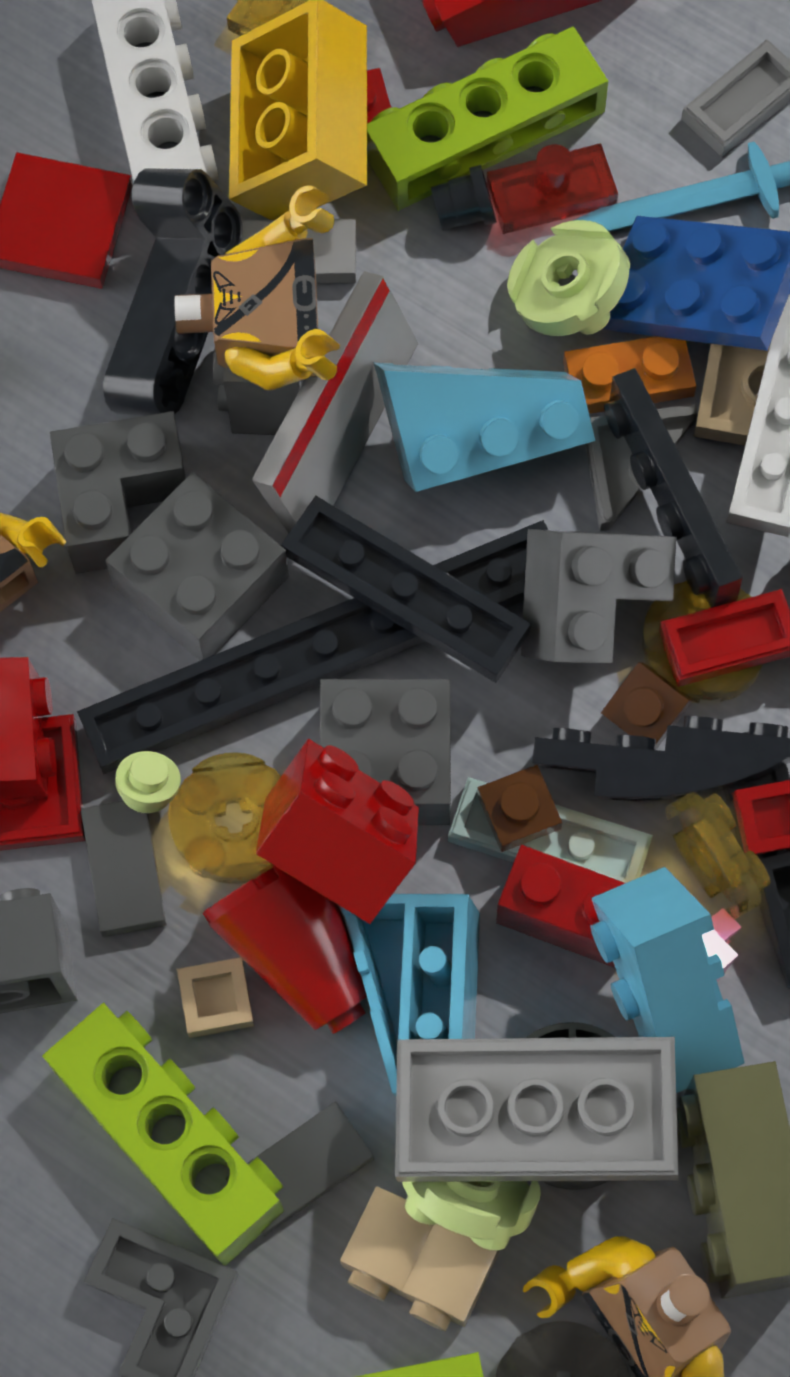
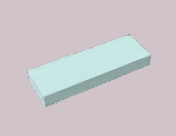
[448,777,653,883]

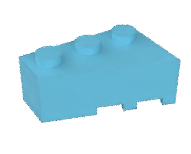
[373,362,595,492]
[590,867,745,1093]
[340,894,480,1097]

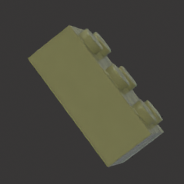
[676,1061,790,1299]

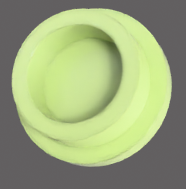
[115,751,181,813]

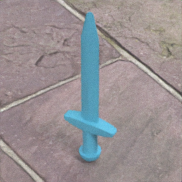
[572,141,790,232]

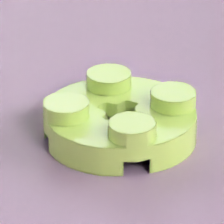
[507,220,630,336]
[402,1181,541,1250]

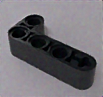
[103,168,243,416]

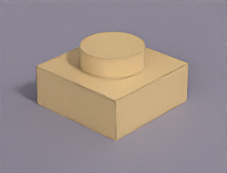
[177,957,254,1038]

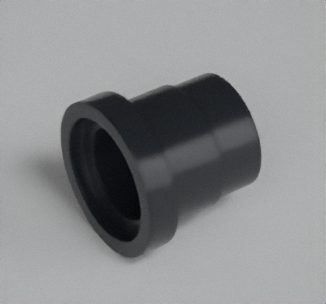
[431,165,497,231]

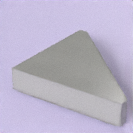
[585,404,697,531]

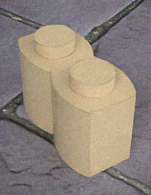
[340,1186,500,1332]

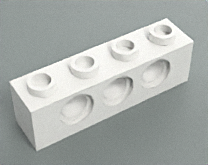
[91,0,219,184]

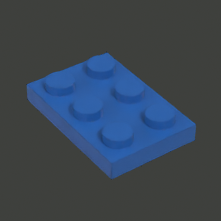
[603,216,790,351]

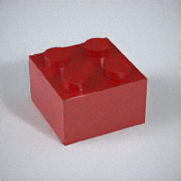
[255,738,419,924]

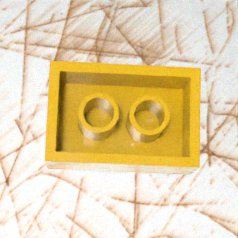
[229,0,367,220]

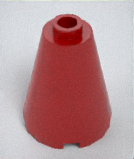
[203,865,367,1034]

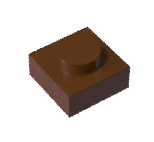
[600,662,693,750]
[477,764,562,852]

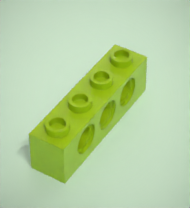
[367,26,609,211]
[42,1002,284,1266]

